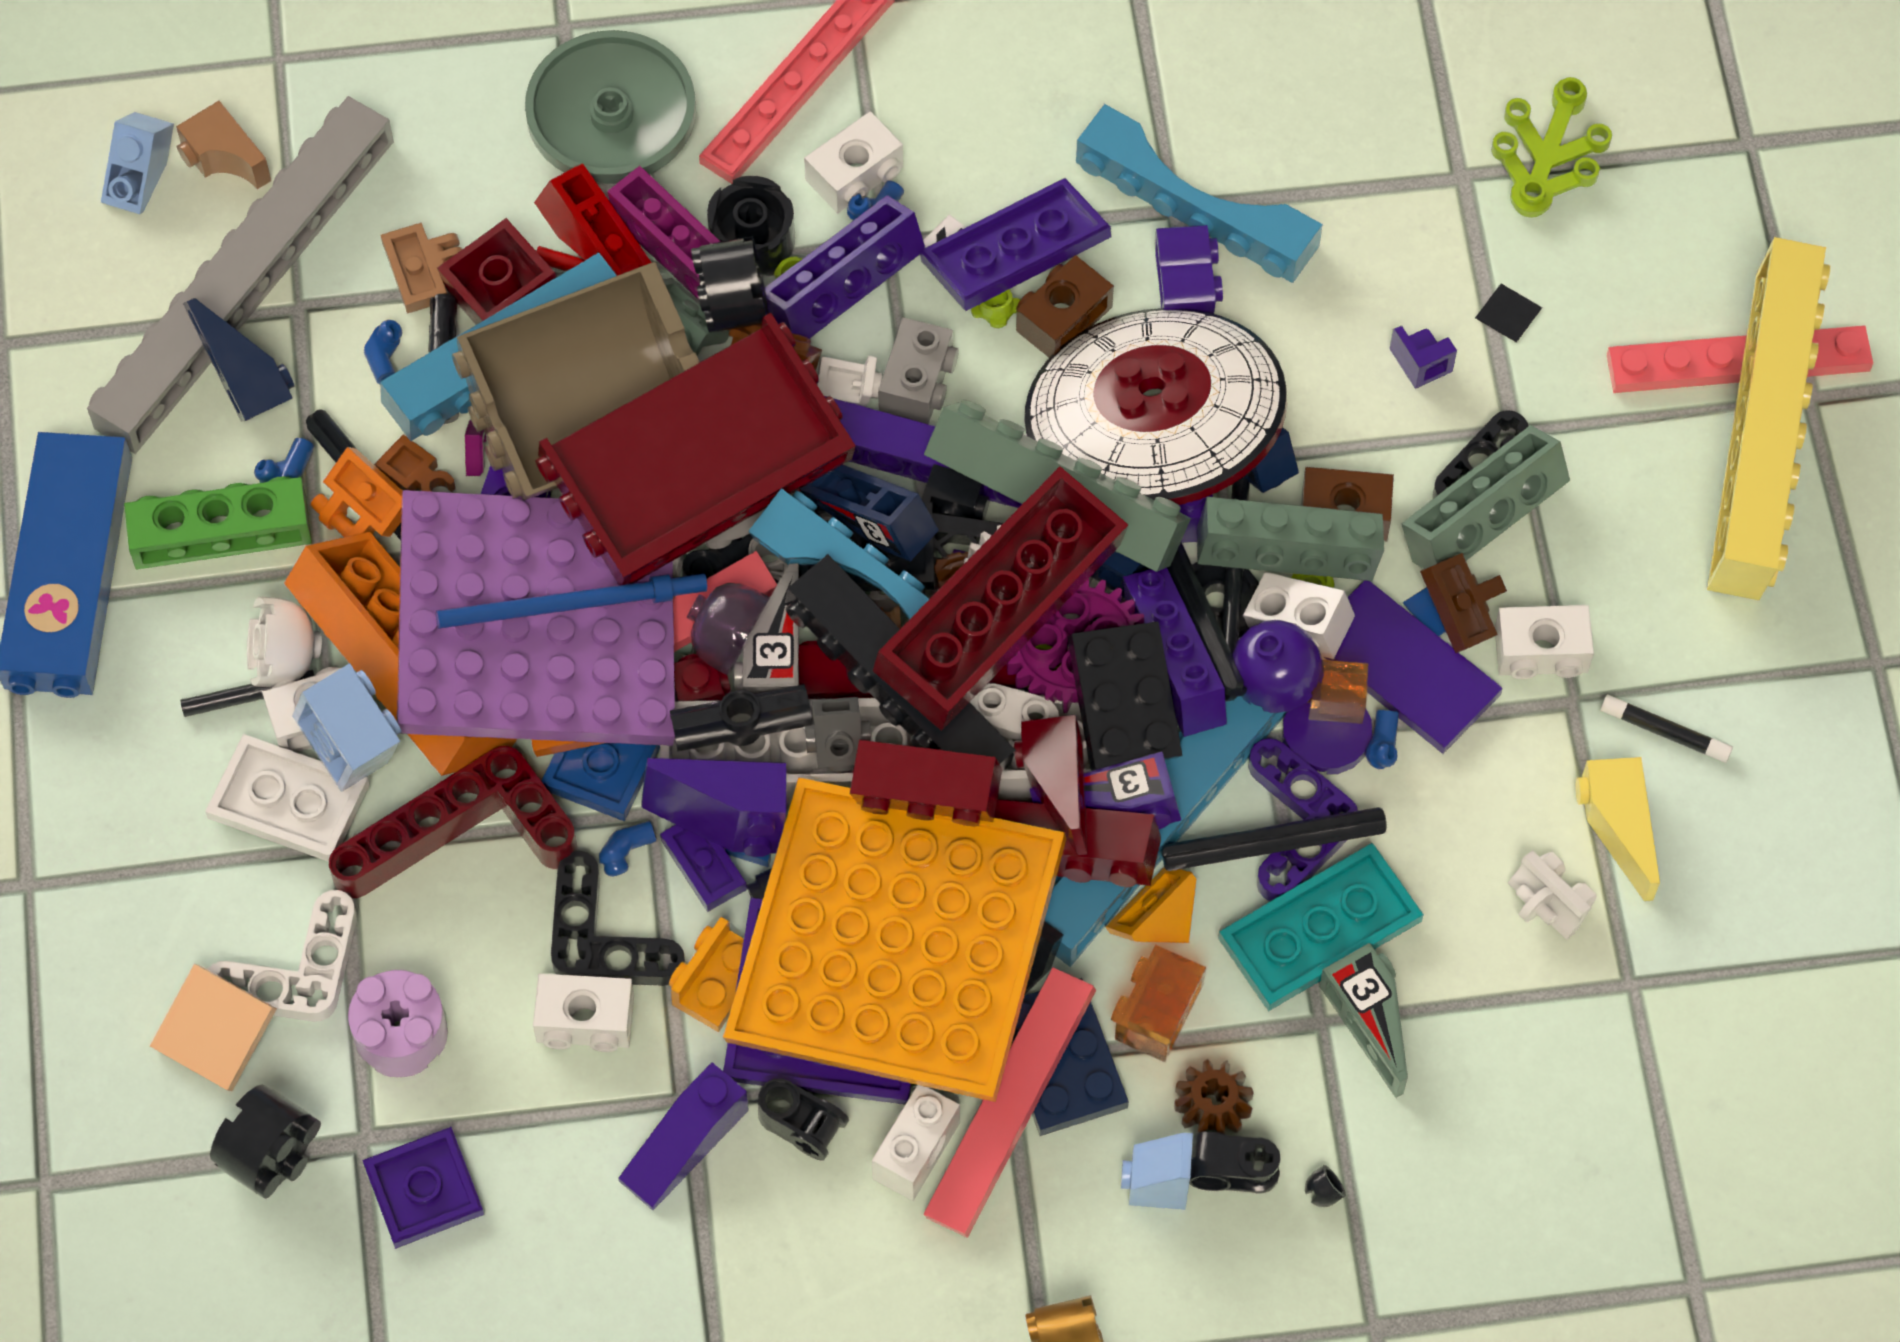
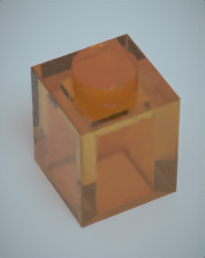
[1307,660,1368,724]

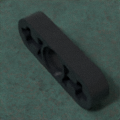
[1432,410,1529,499]

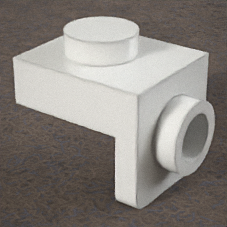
[817,356,882,407]

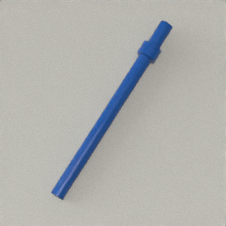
[436,574,707,629]

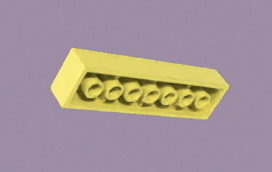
[1707,237,1830,600]

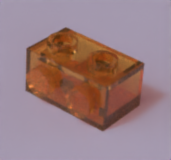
[1111,944,1206,1062]

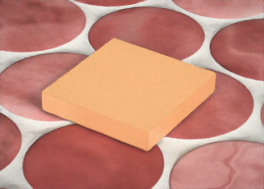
[150,964,277,1091]

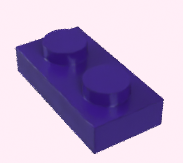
[660,825,747,912]

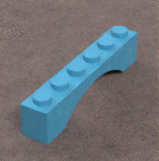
[1076,104,1323,283]
[748,488,929,620]

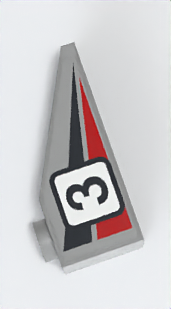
[734,564,799,694]

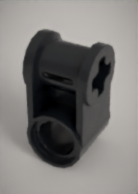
[758,1078,849,1161]
[1189,1132,1281,1194]

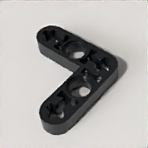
[551,850,685,986]

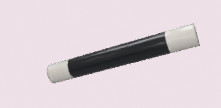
[1600,694,1733,763]

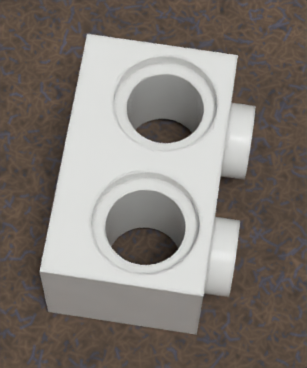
[1243,572,1355,659]

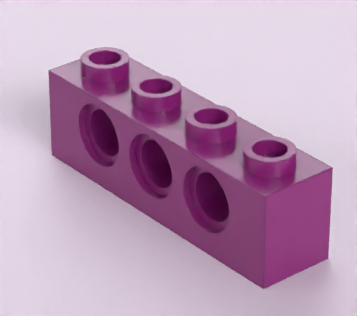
[607,165,720,300]

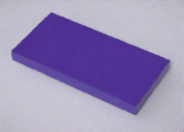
[920,178,1112,311]
[1324,580,1503,754]

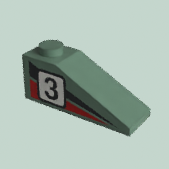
[1319,943,1408,1098]

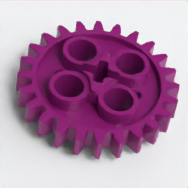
[1007,579,1144,713]

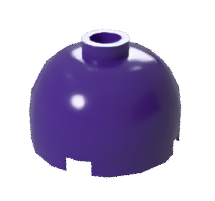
[1232,620,1324,713]

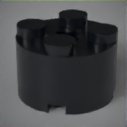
[707,176,795,276]
[691,236,769,333]
[210,1084,321,1199]

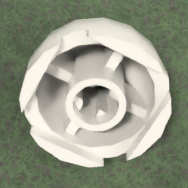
[247,597,322,687]

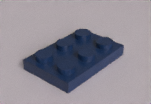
[1010,978,1129,1136]

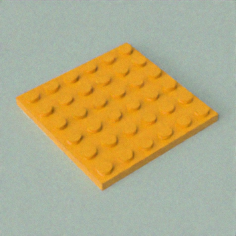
[723,777,1067,1102]

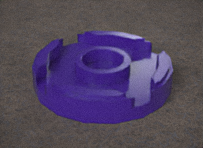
[1282,688,1372,775]

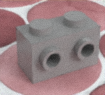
[878,317,959,424]

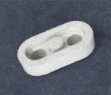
[970,684,1059,741]

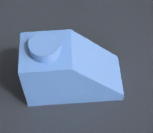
[1121,1133,1193,1210]

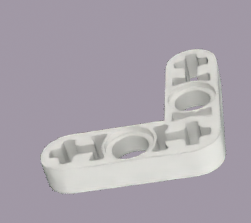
[207,890,357,1022]

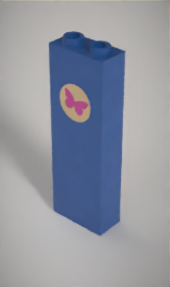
[0,432,132,698]

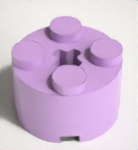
[348,970,448,1077]

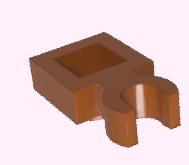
[374,434,456,492]

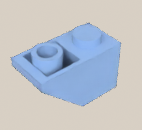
[101,112,174,214]

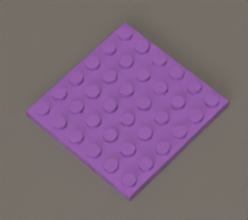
[397,490,675,746]

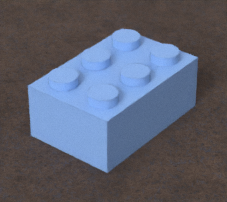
[292,663,401,792]

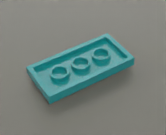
[1218,843,1424,1012]

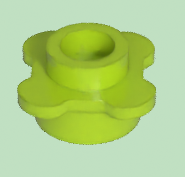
[971,289,1020,328]

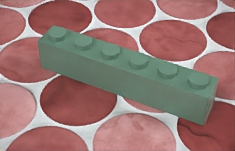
[924,400,1191,572]

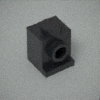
[921,464,990,520]

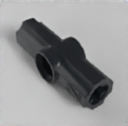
[669,684,813,752]

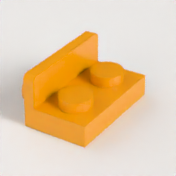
[669,917,744,1032]

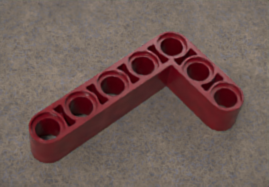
[329,746,578,899]

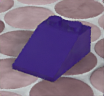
[641,758,786,857]

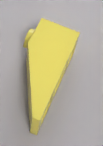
[1575,757,1660,901]

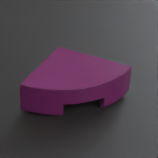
[465,420,486,476]

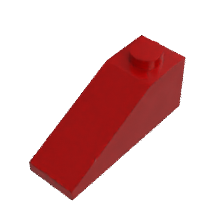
[534,163,652,276]

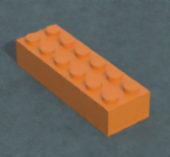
[284,532,517,776]

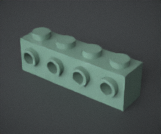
[1197,497,1384,581]

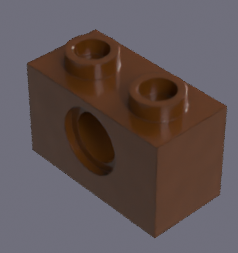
[1016,255,1114,358]
[1301,467,1394,542]

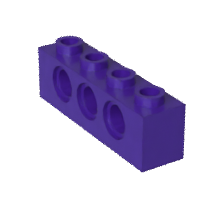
[765,195,925,339]
[1123,568,1227,737]

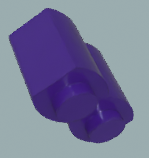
[1154,225,1223,314]

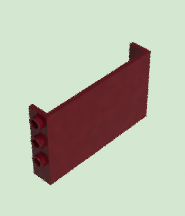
[535,313,856,585]

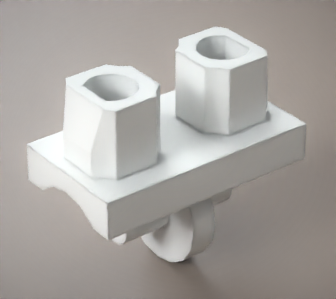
[1508,850,1597,940]

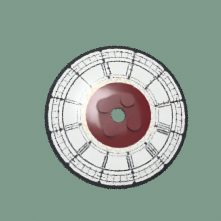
[1024,308,1288,505]

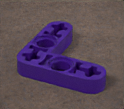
[1248,738,1358,901]

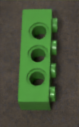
[124,476,312,570]

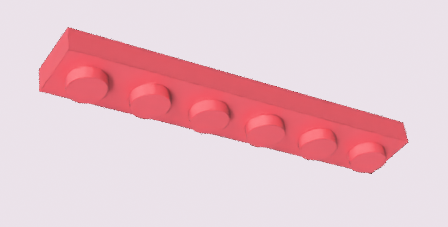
[1606,325,1873,393]

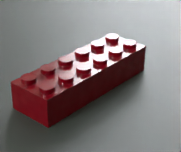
[873,466,1129,731]

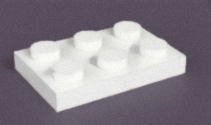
[205,734,370,862]

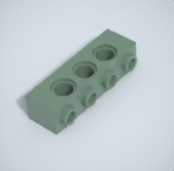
[1401,425,1570,569]

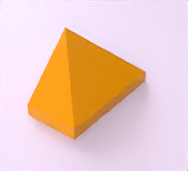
[1106,867,1197,943]

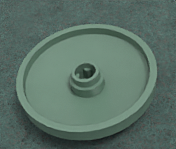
[525,30,696,184]

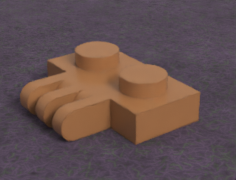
[380,222,462,314]

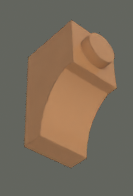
[176,101,271,190]

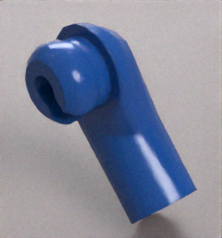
[847,180,904,221]
[364,320,403,385]
[254,438,314,483]
[1365,710,1399,770]
[599,820,656,877]

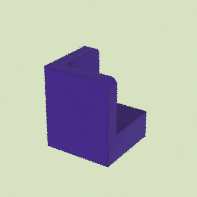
[1389,326,1457,389]

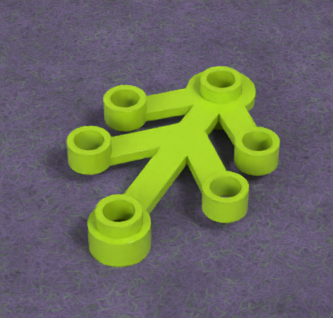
[1491,77,1612,218]

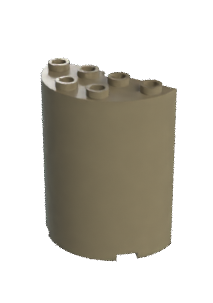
[452,262,700,500]

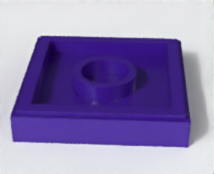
[362,1127,484,1249]

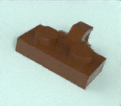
[1420,553,1507,654]

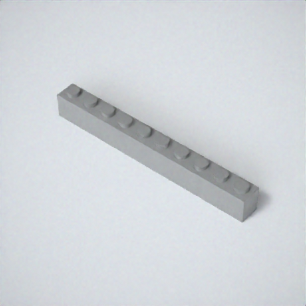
[87,96,394,454]

